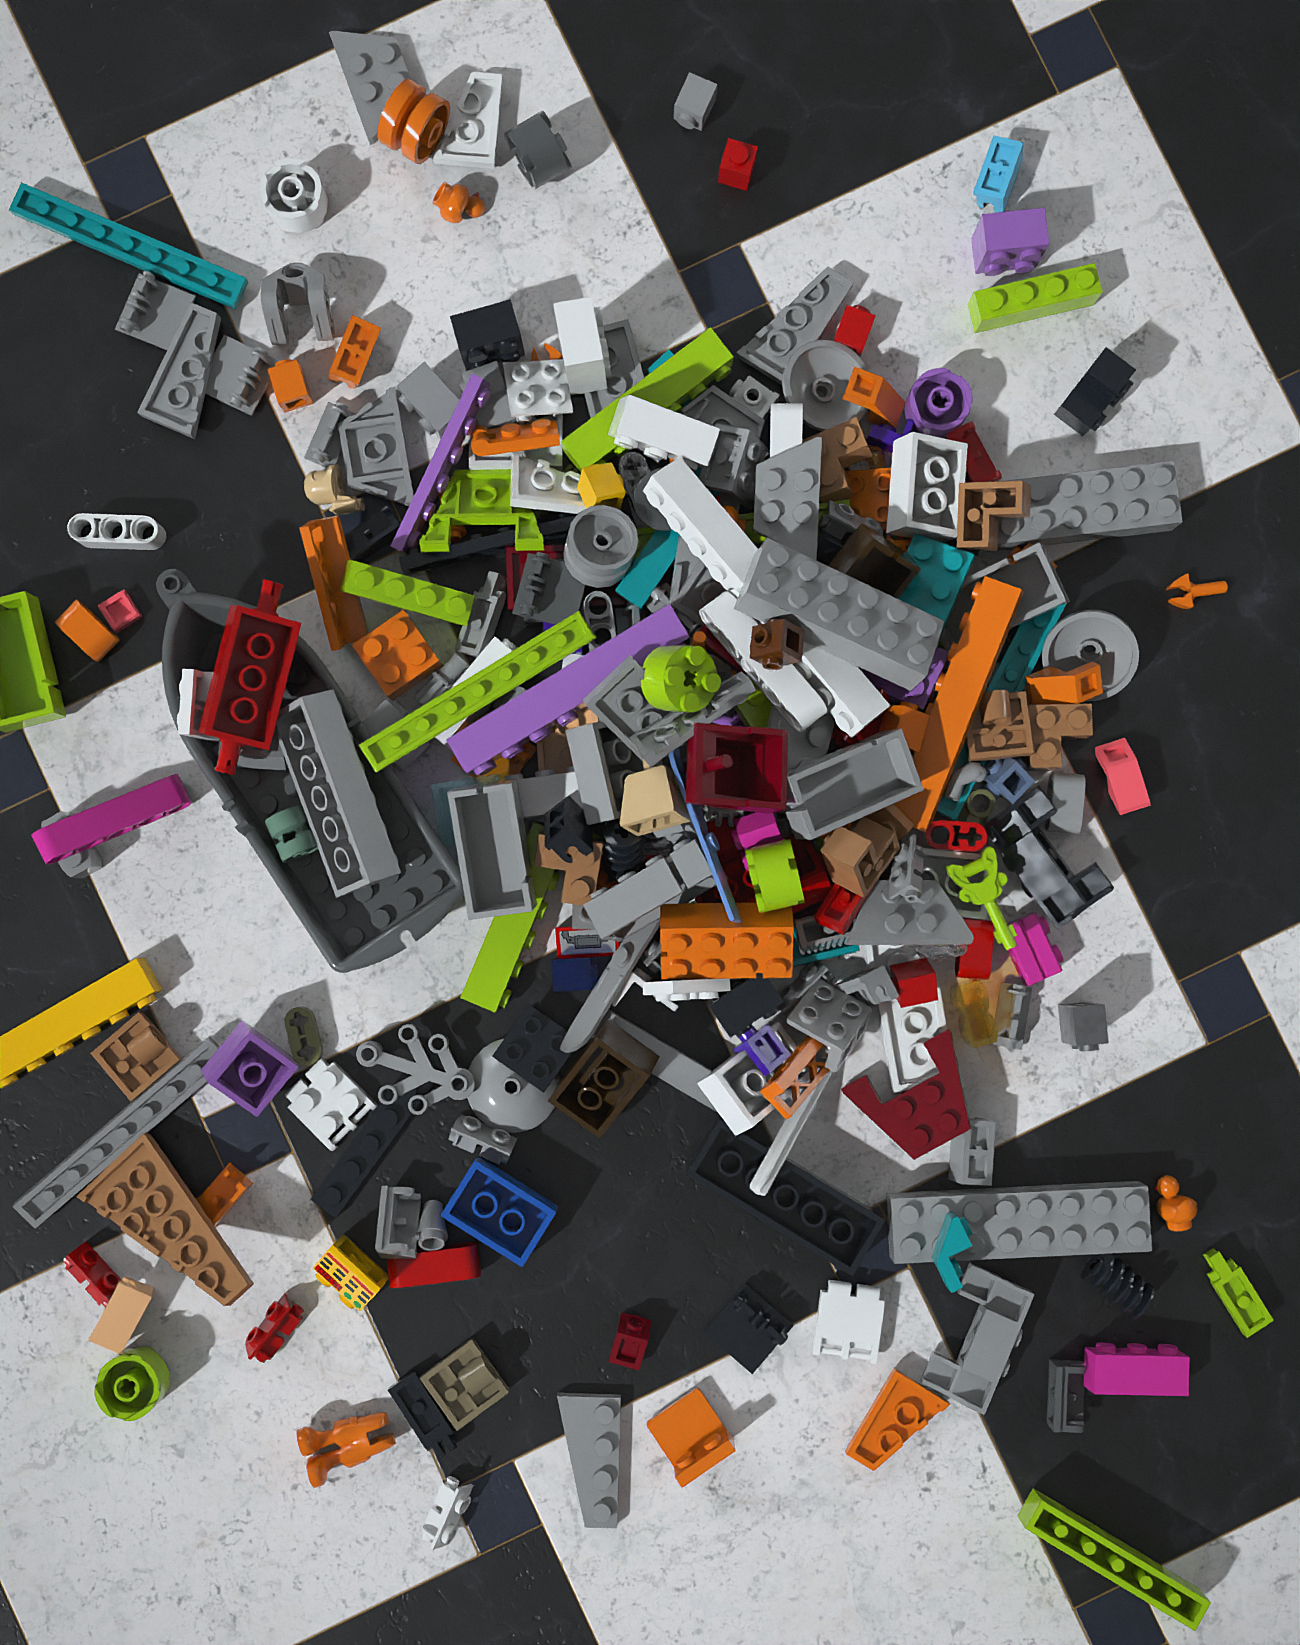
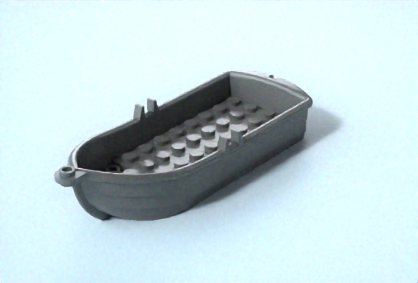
[156,569,464,973]

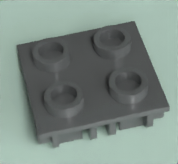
[512,552,585,625]

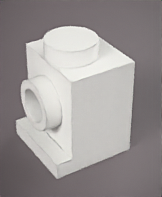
[729,375,780,420]

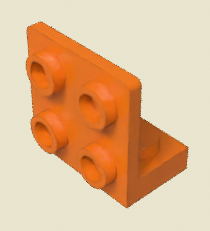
[647,1387,736,1488]

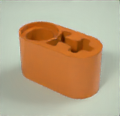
[55,599,120,662]

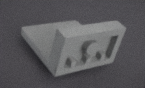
[699,424,770,509]
[787,979,873,1073]

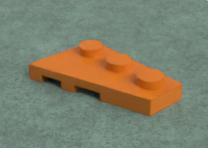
[845,1368,951,1471]

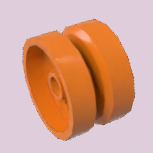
[377,79,451,164]

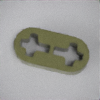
[284,1006,323,1066]

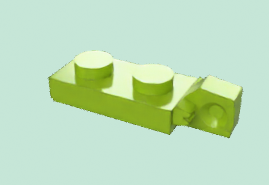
[1203,1248,1274,1338]

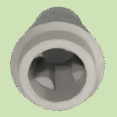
[416,1200,448,1251]

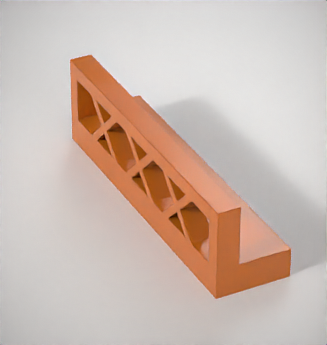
[299,515,369,651]
[760,1035,830,1120]

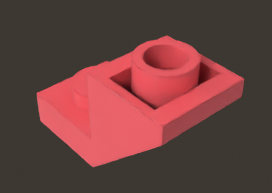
[1095,738,1150,815]

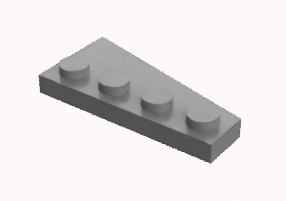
[137,302,221,439]
[629,671,756,767]

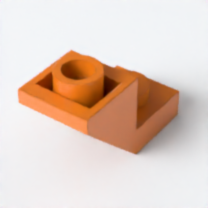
[842,366,905,429]
[1025,662,1103,705]

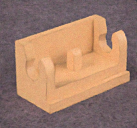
[88,1276,153,1354]

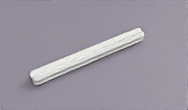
[750,1058,833,1196]

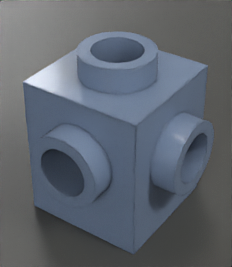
[983,757,1035,804]

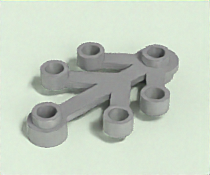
[356,1024,475,1115]

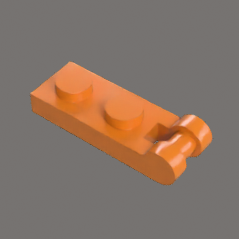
[470,419,560,456]

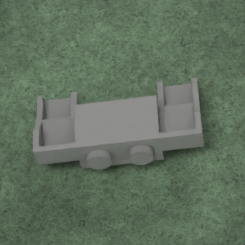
[920,1262,1035,1415]

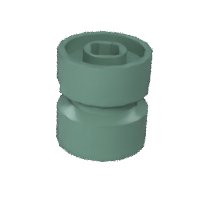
[265,805,318,863]

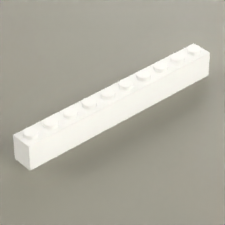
[643,457,890,738]

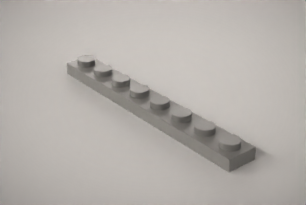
[13,1036,220,1229]

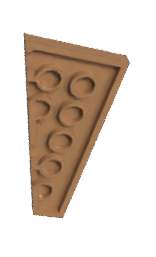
[76,1133,254,1306]

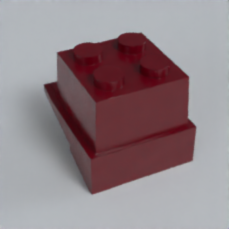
[686,723,788,813]

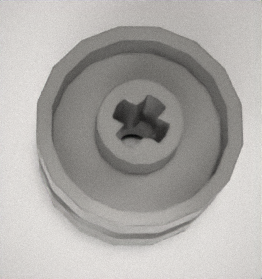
[563,505,638,588]

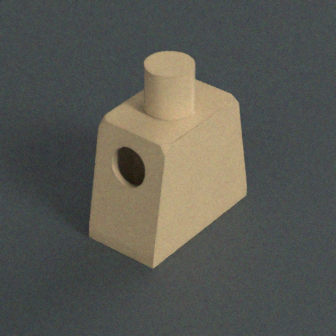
[620,759,691,836]

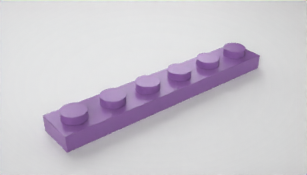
[390,373,491,552]

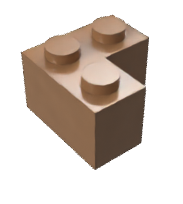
[802,417,873,503]
[957,481,1031,551]
[1022,704,1093,771]
[820,817,900,898]
[534,830,603,906]

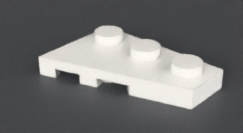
[433,72,503,169]
[510,451,586,514]

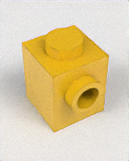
[577,462,626,510]

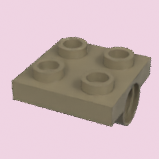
[420,1337,510,1431]

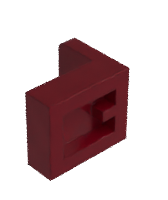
[608,1313,651,1370]

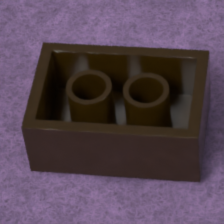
[548,1019,660,1138]

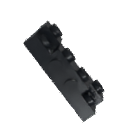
[983,785,1114,929]

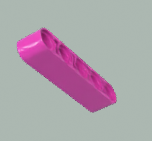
[31,774,192,865]

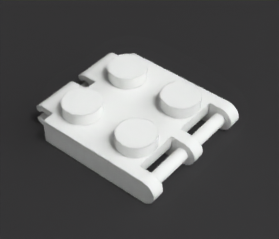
[285,1058,378,1151]
[812,1280,885,1364]

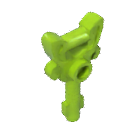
[945,846,1017,950]

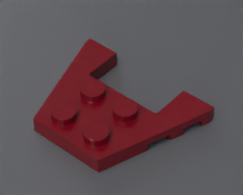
[841,1029,971,1160]

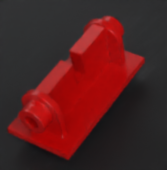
[63,1241,121,1308]
[245,1293,304,1363]

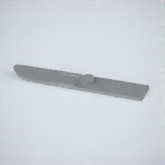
[560,919,660,1053]

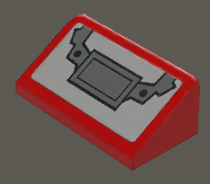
[555,927,620,959]

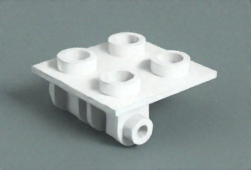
[502,359,573,425]

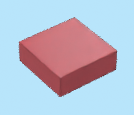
[98,589,143,633]

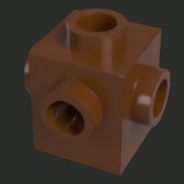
[749,619,804,670]

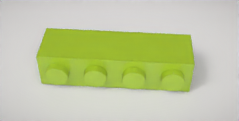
[967,263,1103,333]
[339,560,475,626]

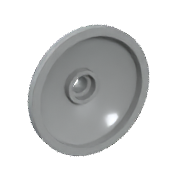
[782,340,869,431]
[1042,610,1139,701]
[467,1038,560,1133]

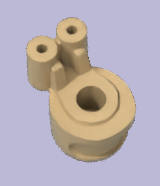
[304,464,365,515]

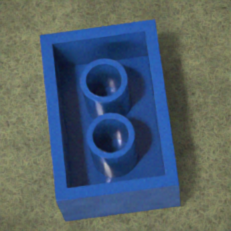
[440,1156,558,1267]

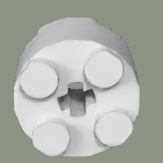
[259,158,328,233]

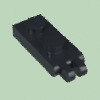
[388,1369,457,1459]

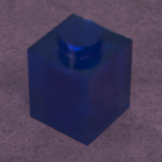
[552,957,598,992]

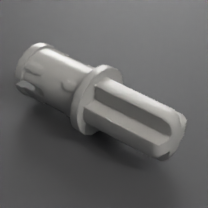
[414,653,469,706]

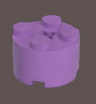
[904,368,973,438]

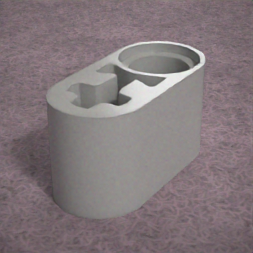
[1045,772,1085,834]

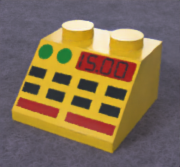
[313,1234,389,1312]

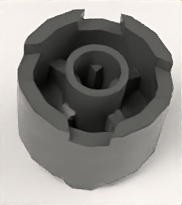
[504,111,572,189]

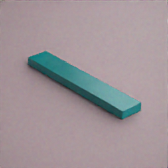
[615,467,721,610]

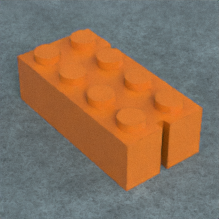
[660,903,794,979]

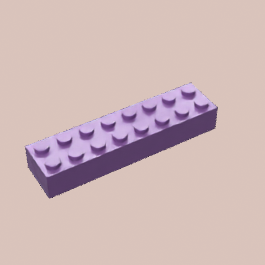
[446,604,690,776]

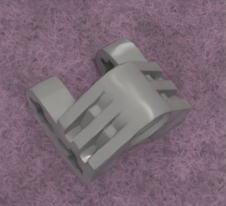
[261,262,335,345]

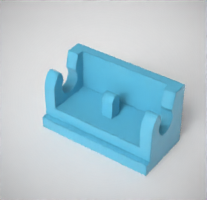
[973,135,1023,213]

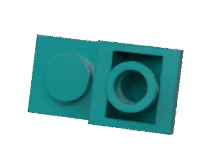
[932,1211,973,1293]

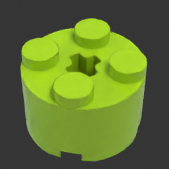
[641,645,721,713]
[745,839,805,913]
[94,1346,170,1421]

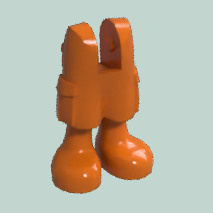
[296,1412,396,1488]

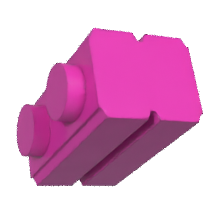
[1007,912,1064,986]

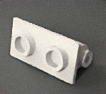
[421,1476,474,1550]

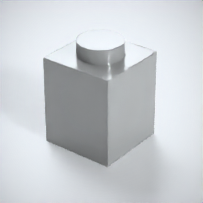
[674,72,717,131]

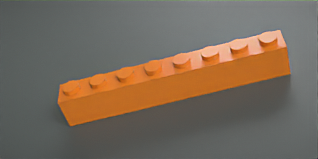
[893,576,1024,832]

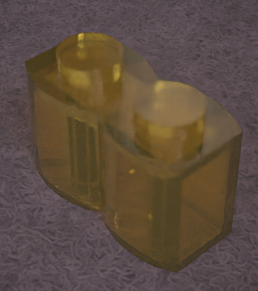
[950,979,998,1048]

